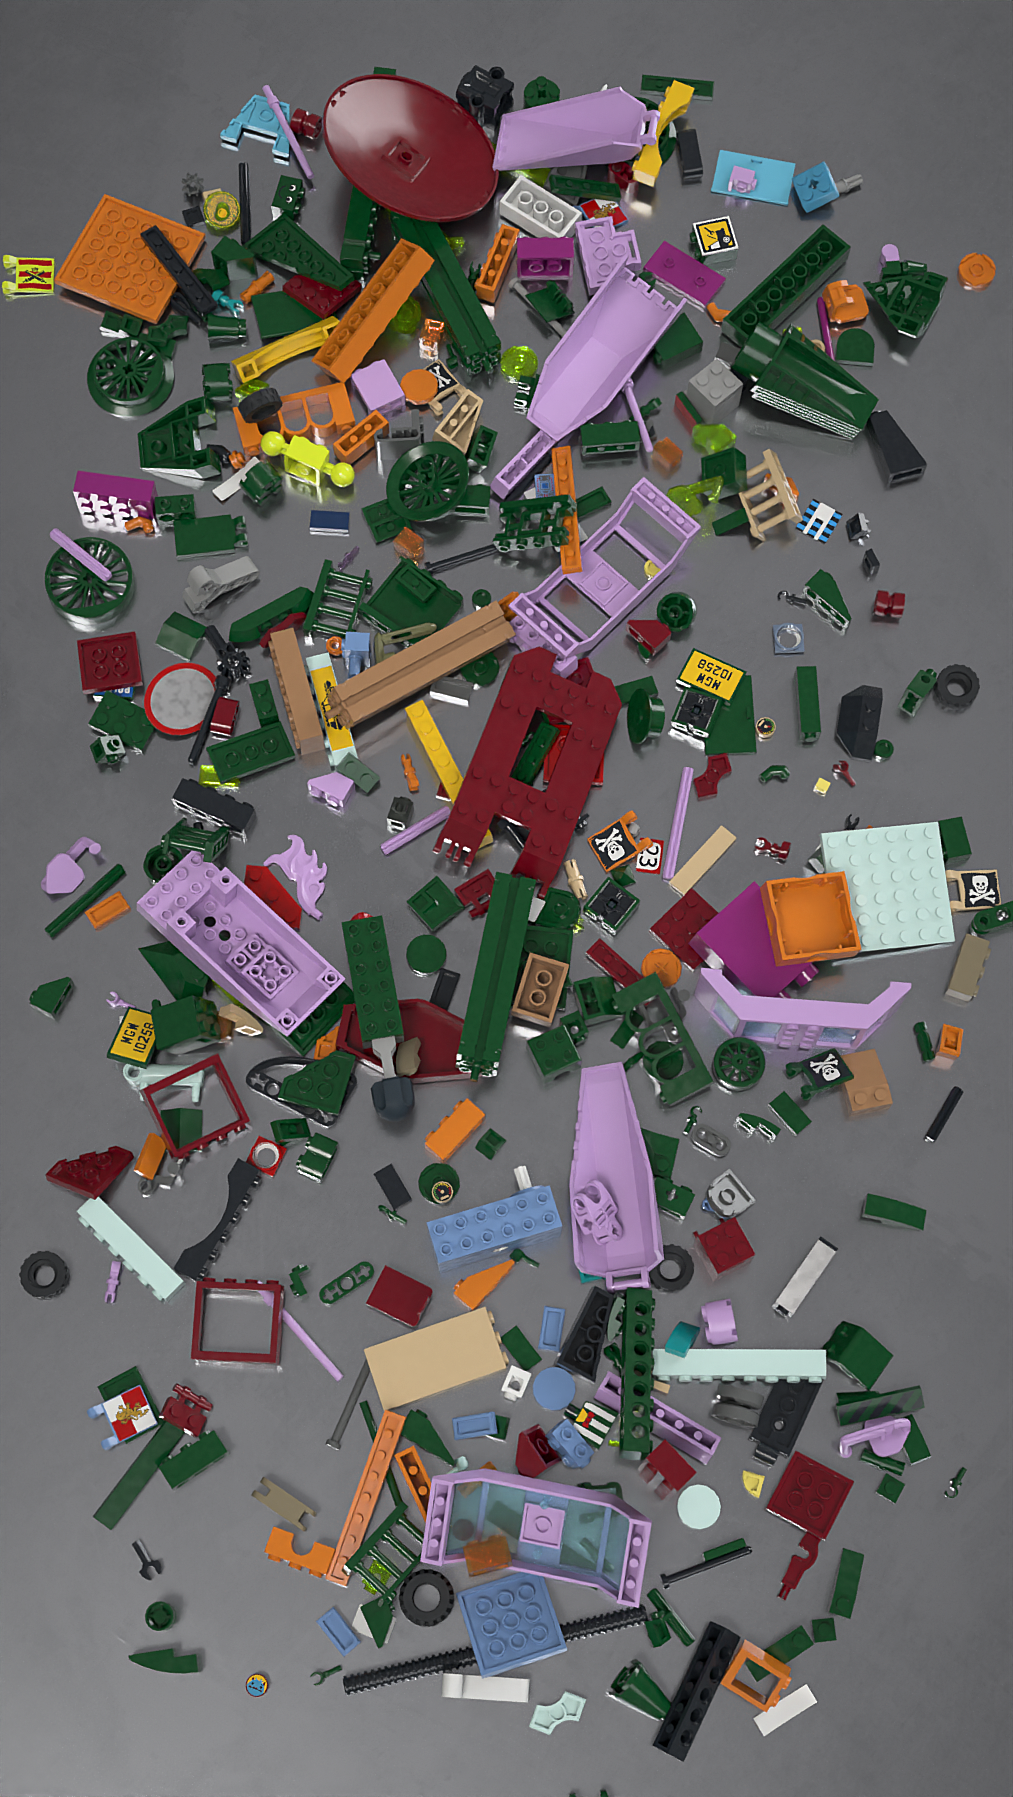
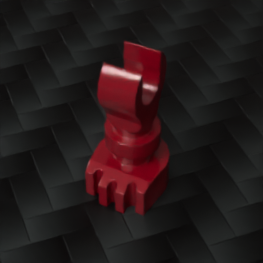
[755,837,791,861]

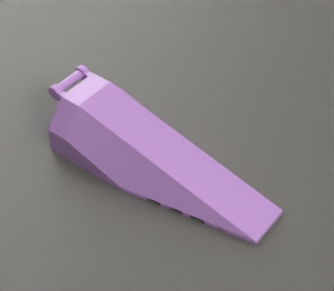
[569,1062,664,1294]

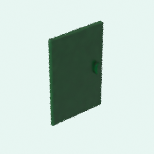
[251,291,337,339]
[704,675,757,756]

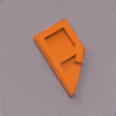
[313,1026,339,1060]

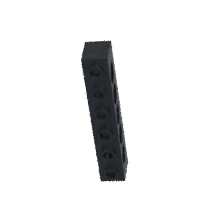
[652,1621,741,1762]

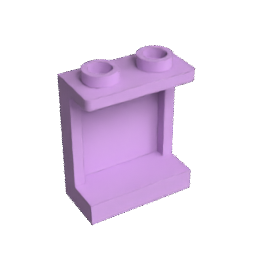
[351,359,405,415]

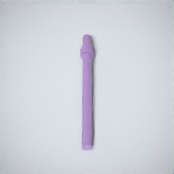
[262,85,314,179]
[258,1280,344,1382]

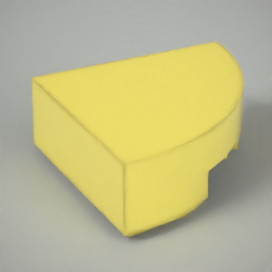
[742,1470,765,1498]

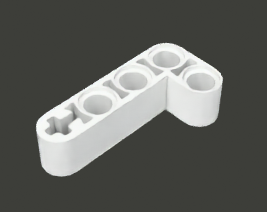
[441,1673,530,1703]

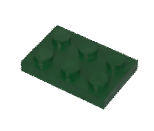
[88,690,155,753]

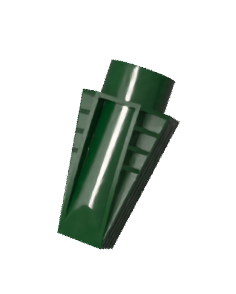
[730,321,879,440]

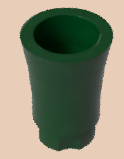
[208,313,246,340]

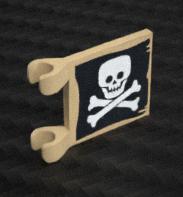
[423,359,467,416]
[945,870,1001,912]

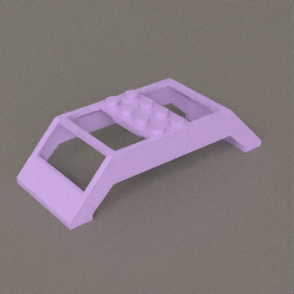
[508,477,701,658]

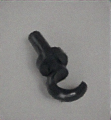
[778,590,807,605]

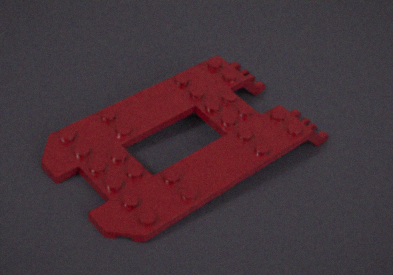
[432,646,622,900]

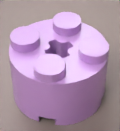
[701,1299,738,1345]

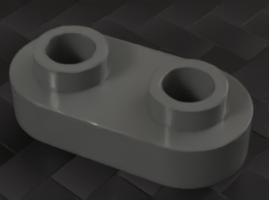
[691,1124,731,1157]

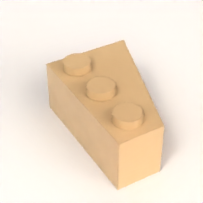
[432,389,483,456]

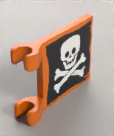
[587,811,653,873]

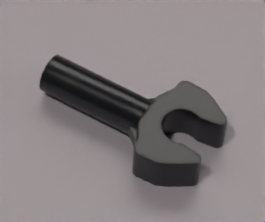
[132,1540,162,1581]

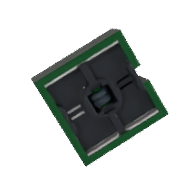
[671,686,723,739]
[583,876,640,935]

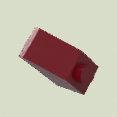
[626,620,671,656]

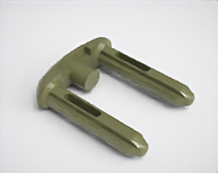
[373,622,437,664]

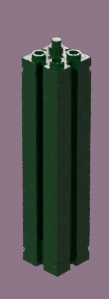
[390,211,501,376]
[455,872,536,1082]

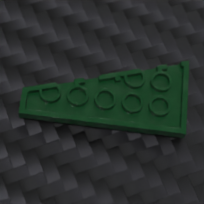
[242,213,355,291]

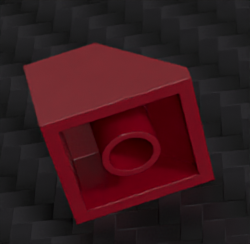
[515,1424,562,1478]

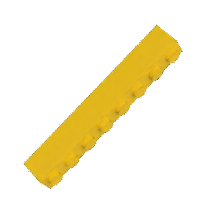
[405,700,493,848]

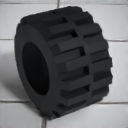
[399,1569,454,1627]

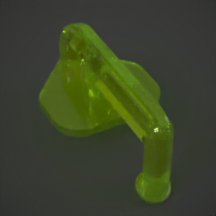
[666,476,724,516]

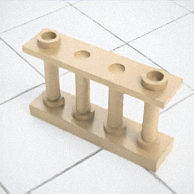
[738,449,803,541]

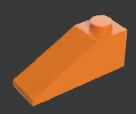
[453,1259,515,1311]

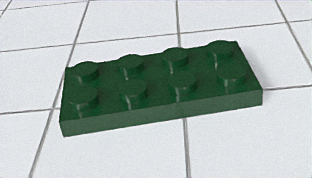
[206,721,295,785]

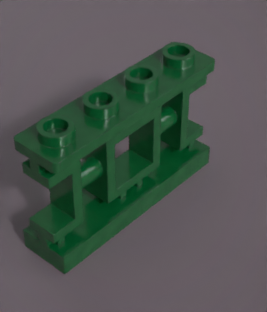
[492,494,577,552]

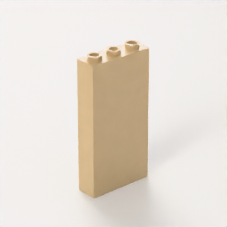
[364,1307,509,1412]

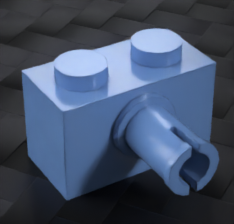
[341,632,371,678]

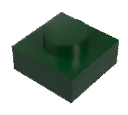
[487,1415,510,1439]
[875,1473,905,1504]
[811,1618,837,1643]

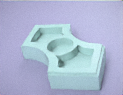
[529,1691,586,1735]

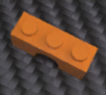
[264,1526,336,1578]

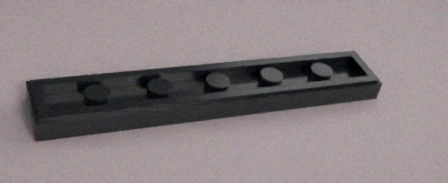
[140,225,218,317]

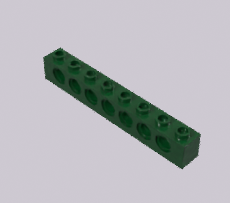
[619,1287,655,1461]

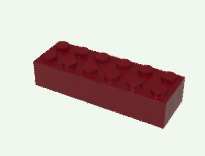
[638,1439,697,1501]

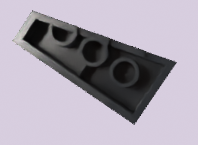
[553,1286,614,1384]

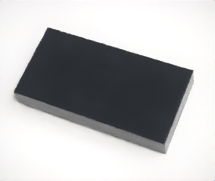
[429,968,461,1011]
[373,1163,412,1210]

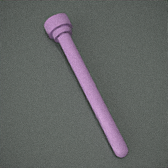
[620,377,653,452]

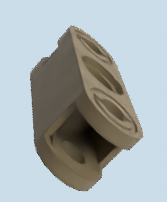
[251,1477,317,1532]

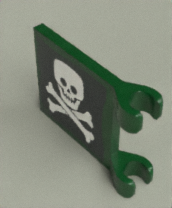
[786,1048,854,1101]

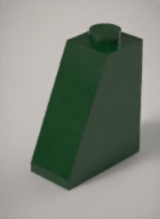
[653,312,703,370]

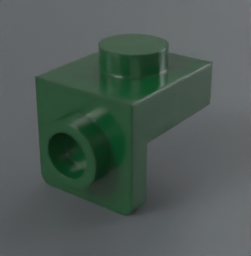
[289,1264,311,1300]
[644,1609,673,1648]

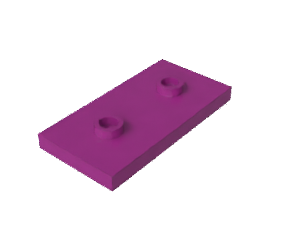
[643,241,726,308]

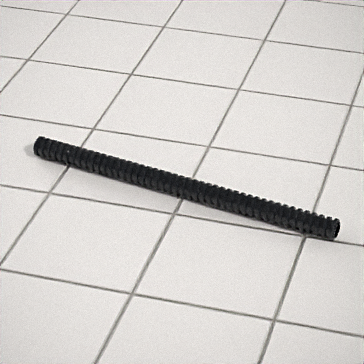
[343,1604,648,1696]

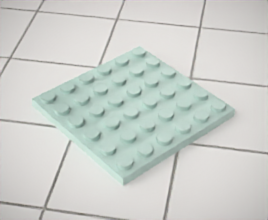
[819,822,955,952]

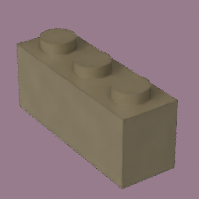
[945,933,991,1002]

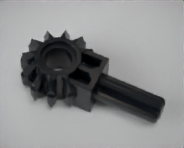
[205,625,250,681]

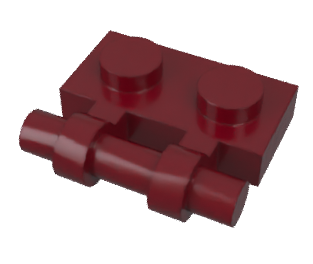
[454,869,495,919]
[159,1383,213,1437]

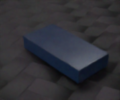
[310,510,350,533]

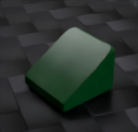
[475,1128,507,1160]

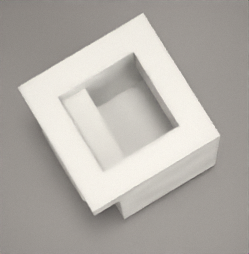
[501,1365,531,1401]

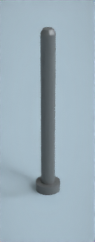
[325,1358,370,1450]

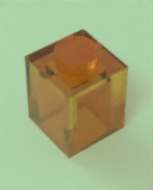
[419,319,444,352]
[652,437,683,473]
[394,527,425,561]

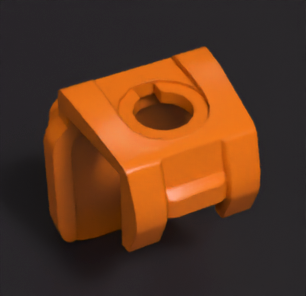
[822,280,869,323]

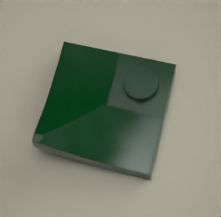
[406,876,465,932]
[640,1127,680,1179]

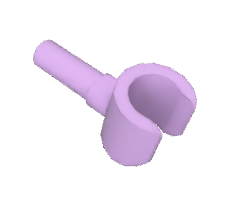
[106,992,136,1008]

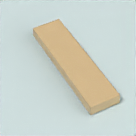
[669,825,737,896]

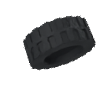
[238,387,283,423]
[934,664,980,710]
[649,1244,694,1293]
[19,1251,69,1300]

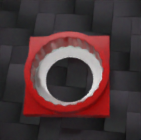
[246,1136,287,1177]

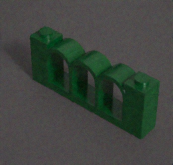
[611,972,715,1106]

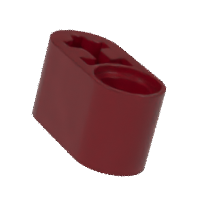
[608,161,639,194]
[210,697,240,736]

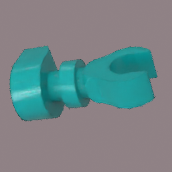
[212,289,243,315]

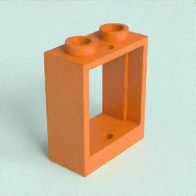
[720,1639,792,1713]

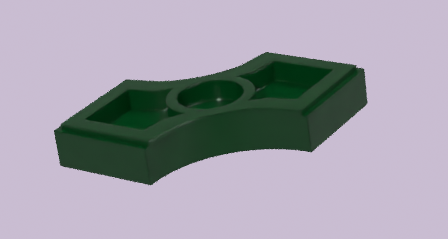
[147,315,189,347]

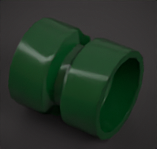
[145,1601,177,1632]

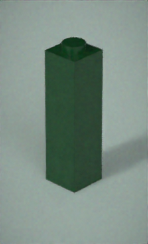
[794,666,821,742]

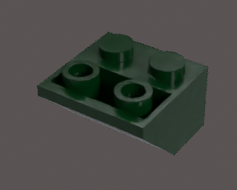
[211,236,258,281]
[573,977,623,1026]

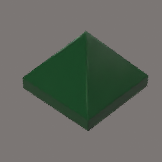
[610,864,636,887]

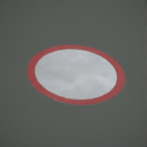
[144,663,216,735]

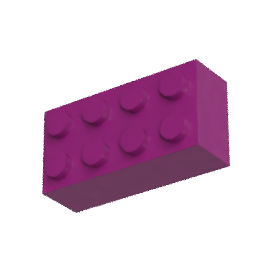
[73,471,158,519]

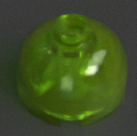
[387,296,421,334]

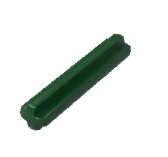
[647,1588,695,1647]

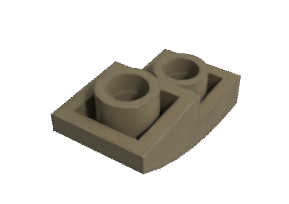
[396,1037,421,1077]

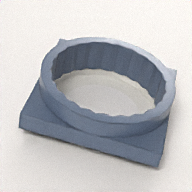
[773,623,805,653]

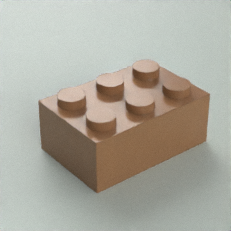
[511,953,569,1027]

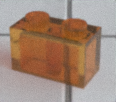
[463,1534,513,1577]

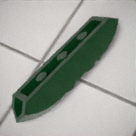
[229,586,314,642]

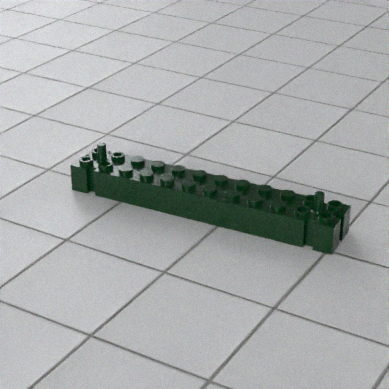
[340,67,396,281]

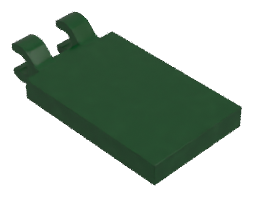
[173,514,248,559]

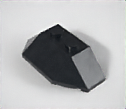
[836,685,883,762]

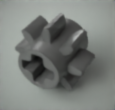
[181,173,204,197]

